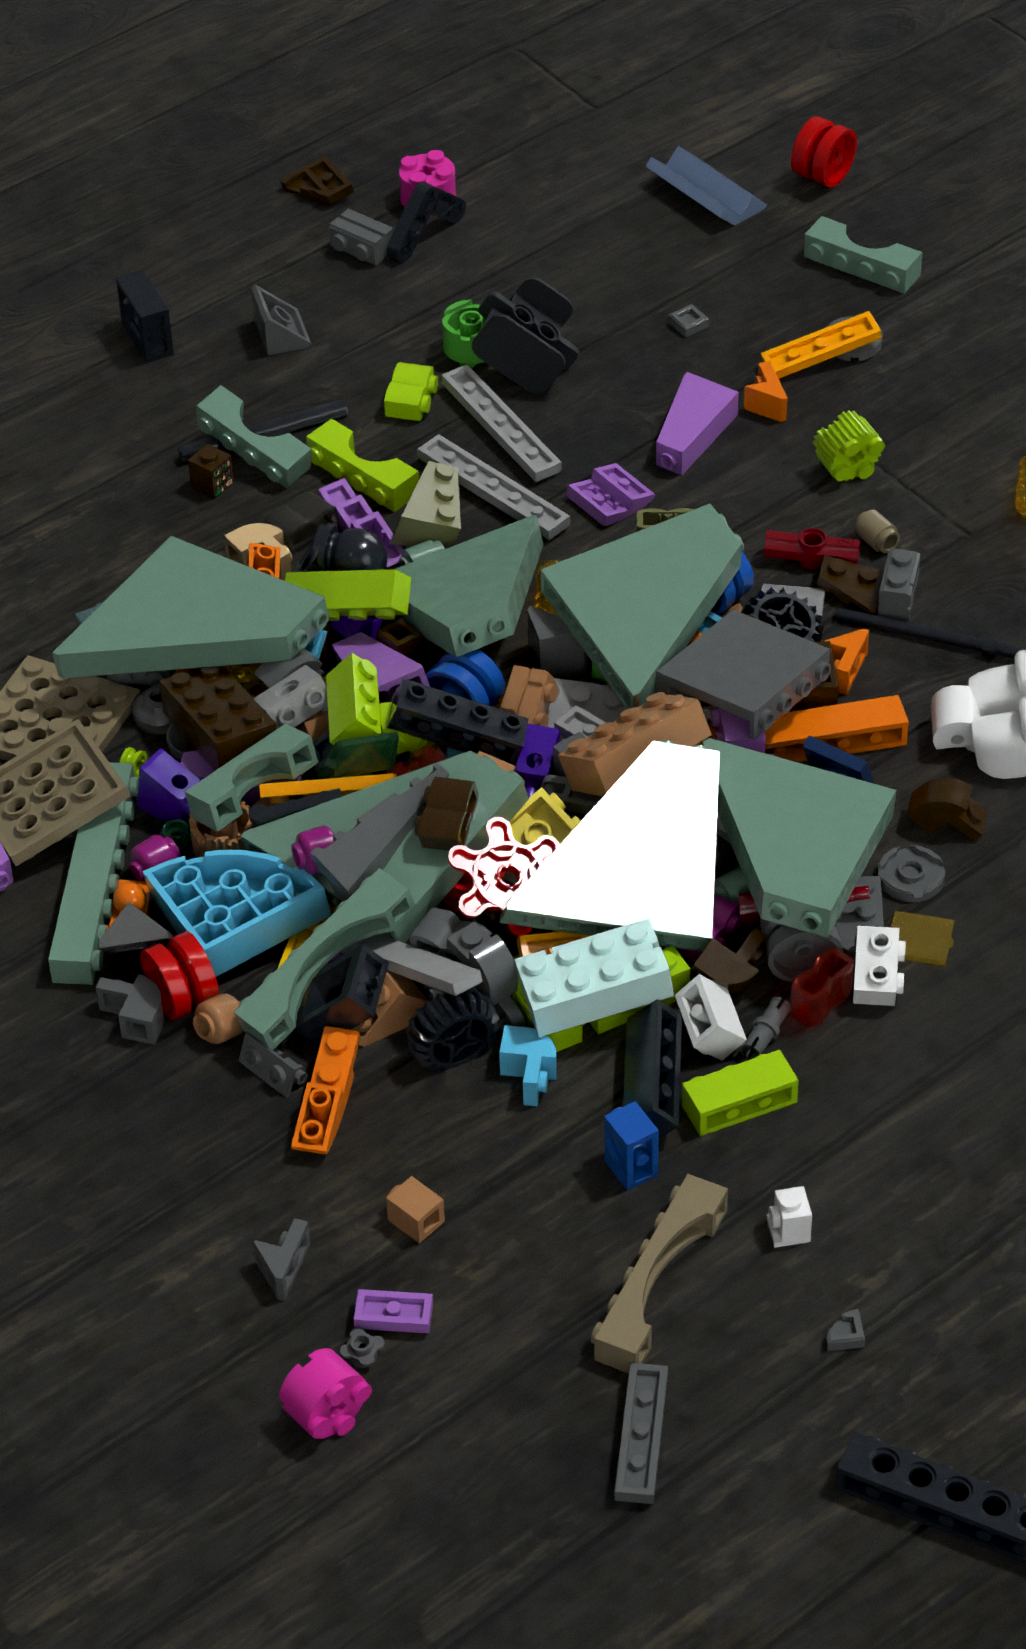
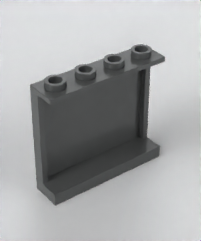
[656,610,831,740]

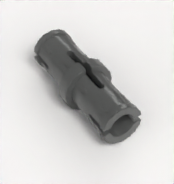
[740,997,791,1060]

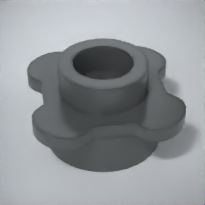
[340,1328,384,1368]

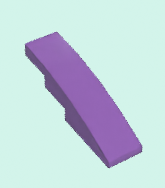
[317,478,403,570]

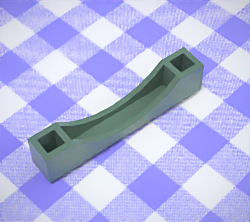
[234,868,416,1050]

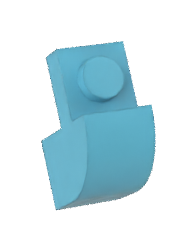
[499,1025,557,1106]

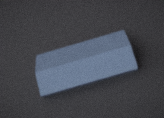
[646,146,767,226]

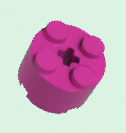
[399,150,456,215]
[279,1348,372,1439]

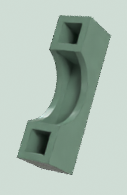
[804,216,922,294]
[196,385,311,489]
[185,724,318,832]

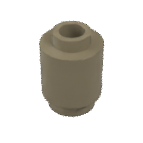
[855,510,900,553]

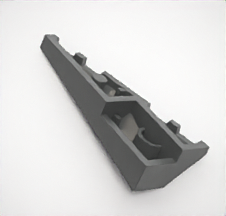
[310,763,449,901]

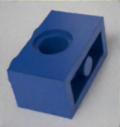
[604,1101,659,1191]

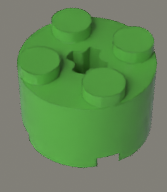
[442,300,486,368]

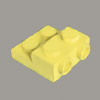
[509,787,581,845]

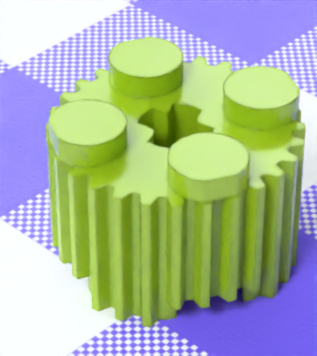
[812,411,885,481]

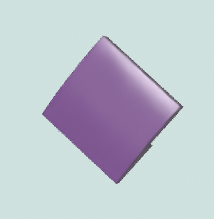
[566,463,655,526]

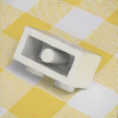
[853,926,906,1006]
[675,974,747,1061]

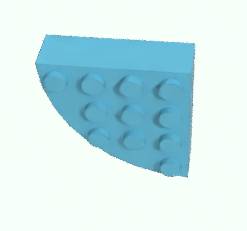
[142,850,332,976]

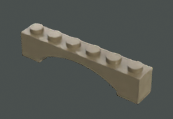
[591,1174,728,1373]

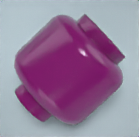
[291,825,335,875]
[129,835,181,881]

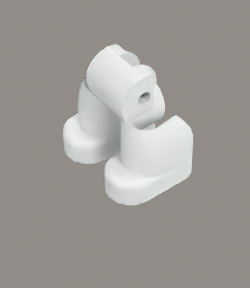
[931,650,1026,779]

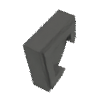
[827,1309,865,1351]

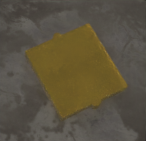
[891,911,954,966]

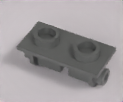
[238,1032,308,1098]

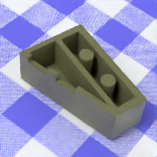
[391,461,461,549]

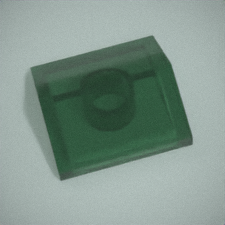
[317,732,399,779]

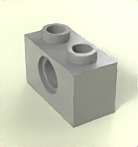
[254,665,328,730]

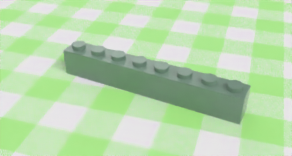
[48,762,139,985]

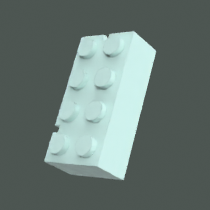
[514,918,674,1037]

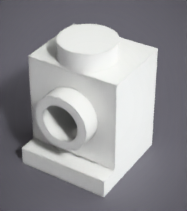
[766,1186,812,1248]

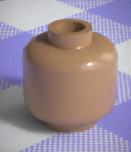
[193,994,243,1044]

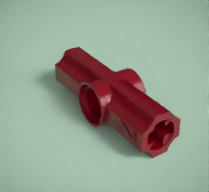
[764,528,861,570]

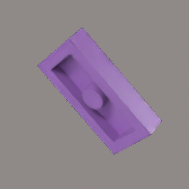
[354,1289,433,1333]

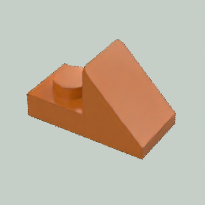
[744,361,788,422]
[825,629,869,695]

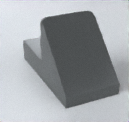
[253,1218,310,1301]

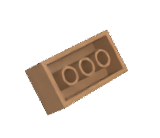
[558,692,712,796]

